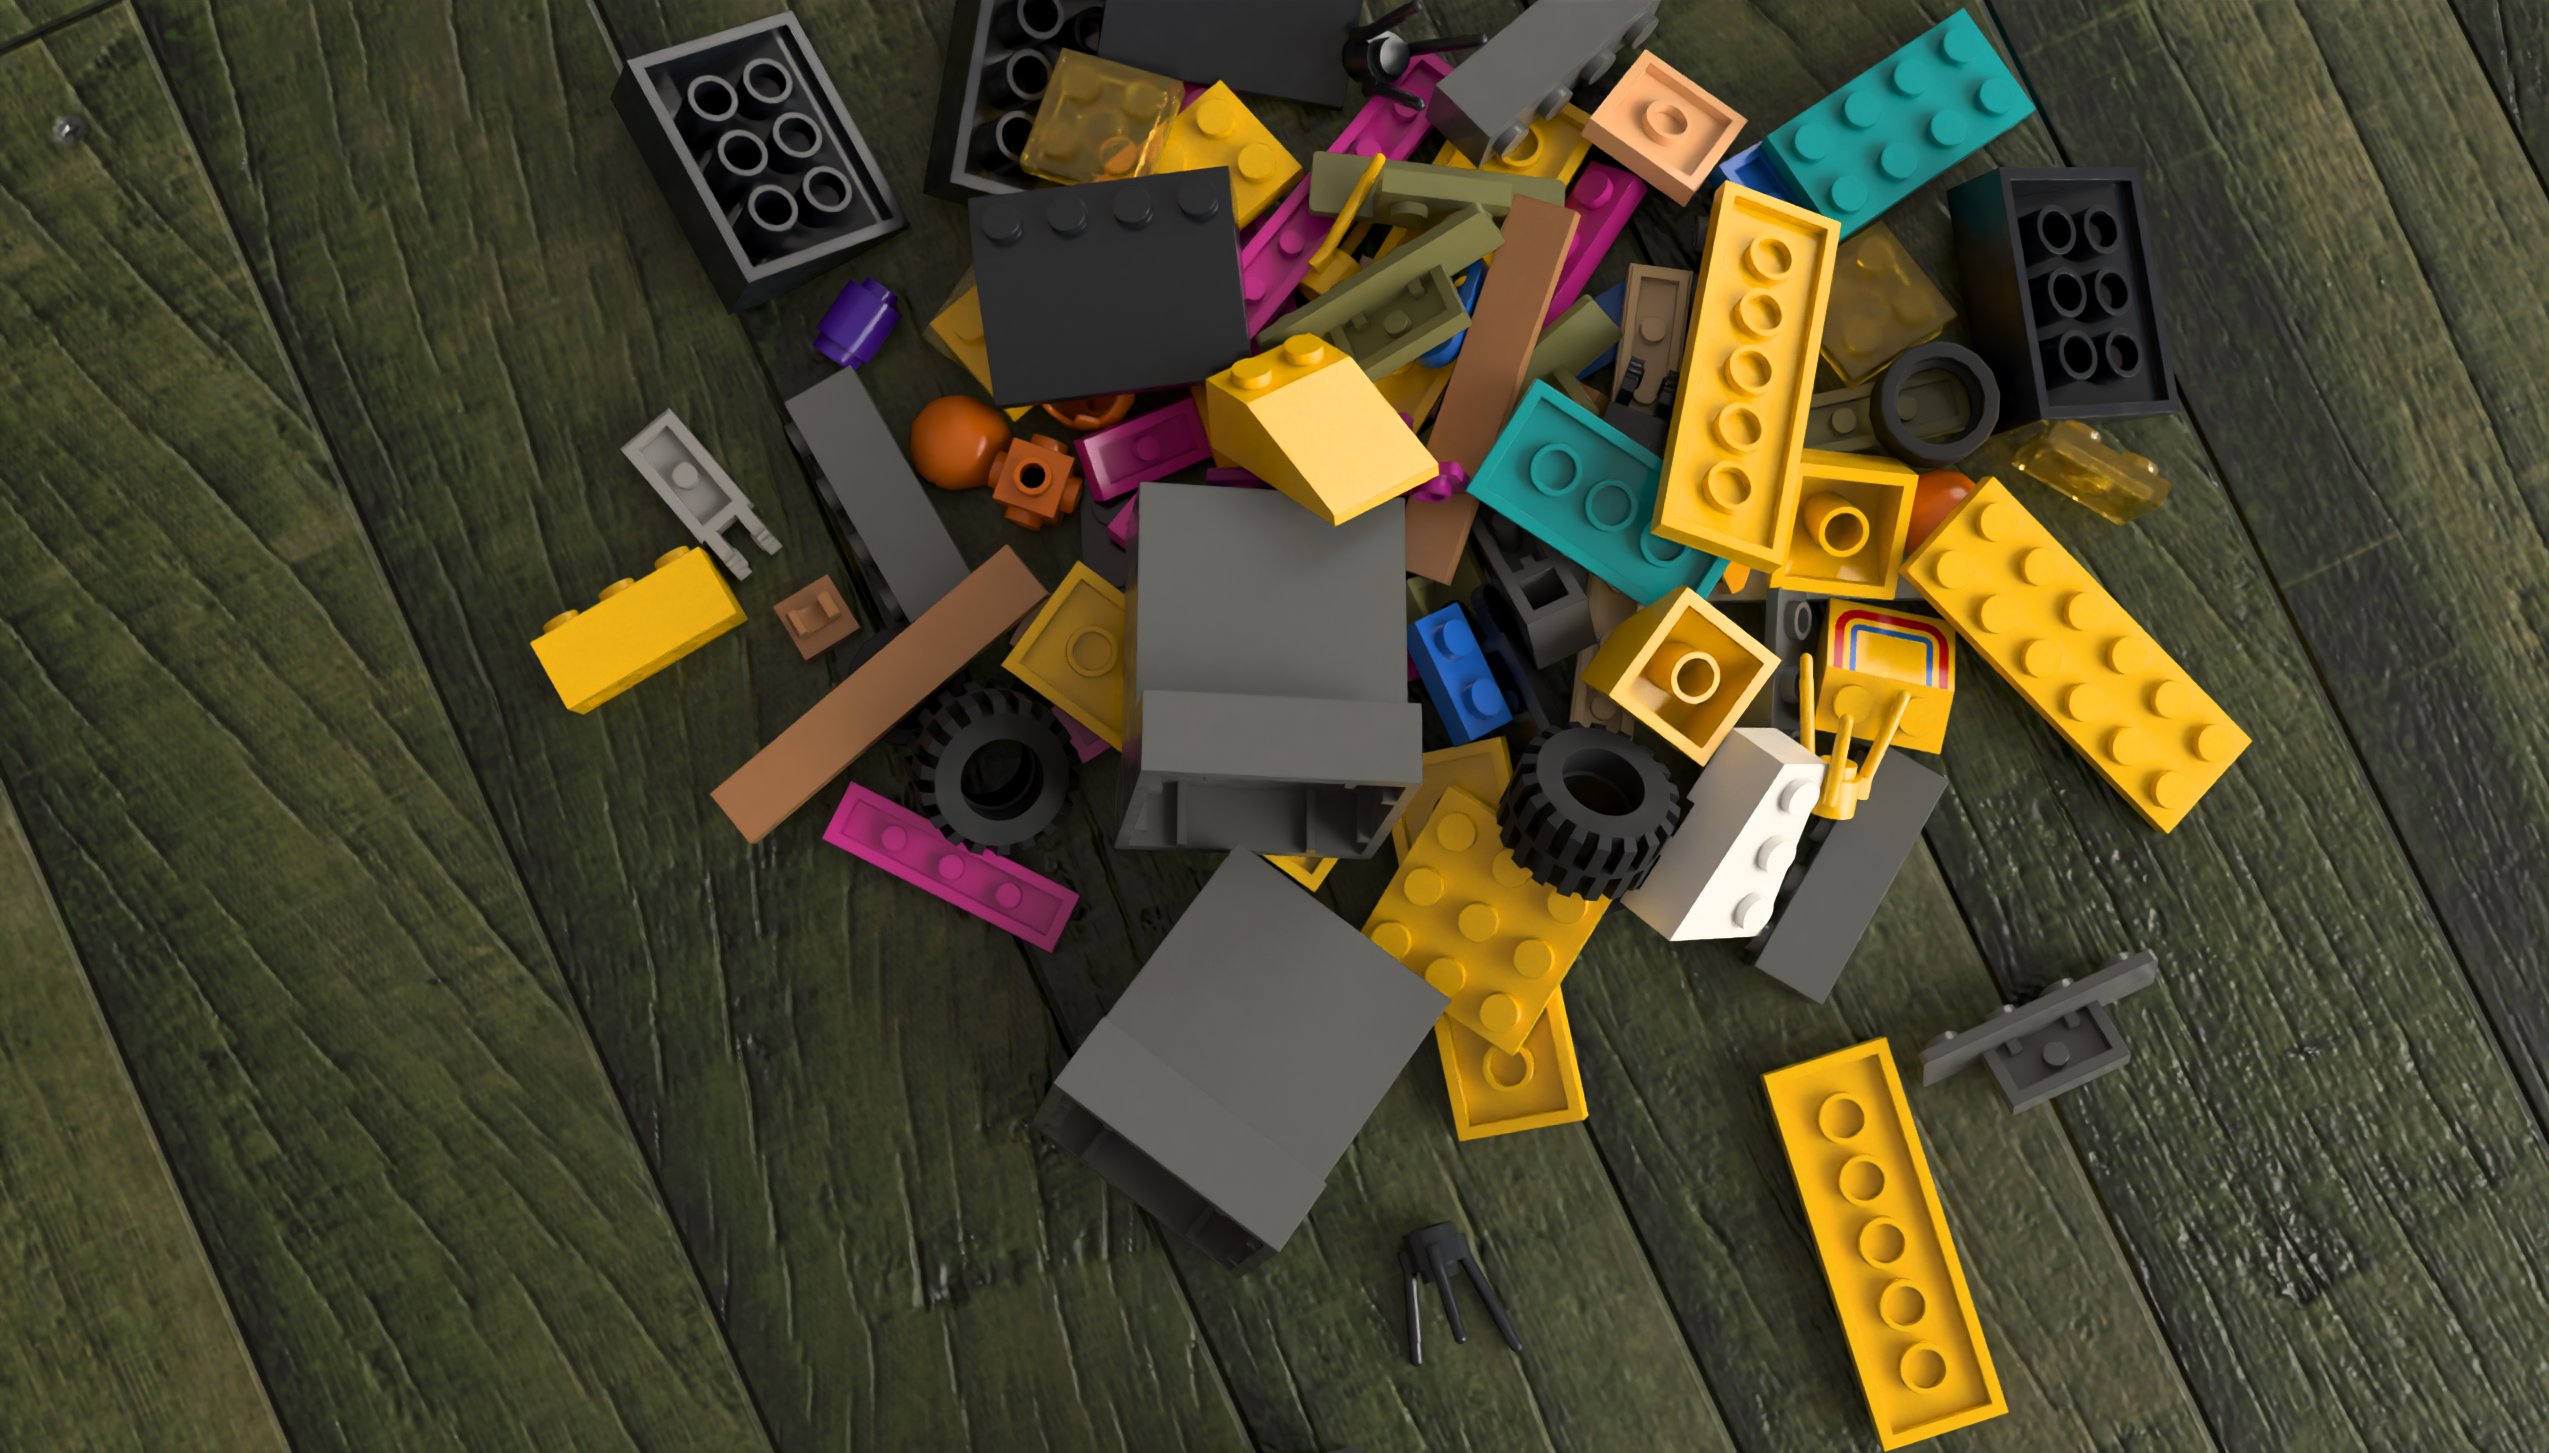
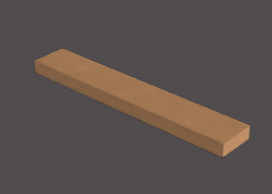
[1405,193,1581,586]
[710,544,1051,844]

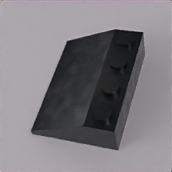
[922,0,1149,206]
[1095,0,1363,112]
[610,10,910,315]
[968,166,1252,410]
[1946,167,2180,437]

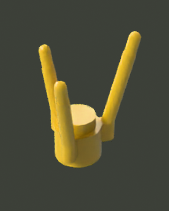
[1299,153,1385,302]
[1799,653,1911,820]

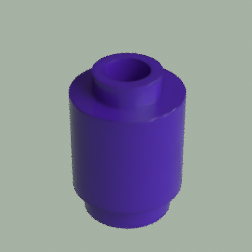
[812,276,902,372]

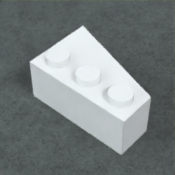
[1620,728,1829,941]

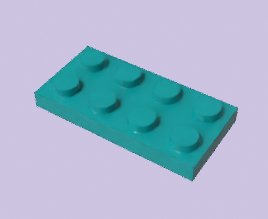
[1760,8,2036,243]
[1463,378,1731,608]

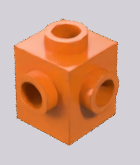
[988,434,1085,531]

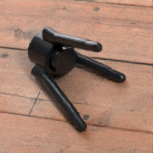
[1344,0,1488,111]
[1397,1220,1523,1367]

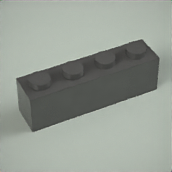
[1425,0,1661,169]
[784,365,973,624]
[1743,745,1949,1005]

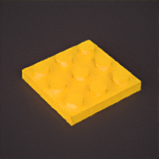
[1361,785,1613,1056]

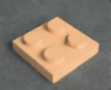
[1580,49,1748,207]

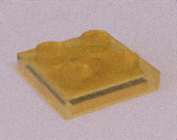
[1019,48,1185,185]
[1819,220,1958,390]
[2011,420,2173,526]

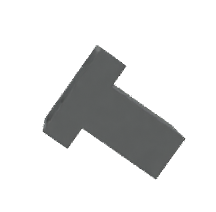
[1114,482,1423,860]
[1031,842,1451,1280]

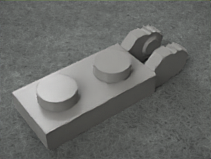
[620,408,782,581]

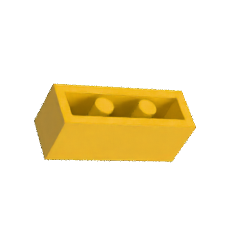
[530,546,748,715]

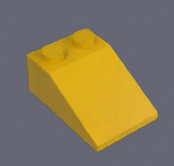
[1205,332,1439,526]

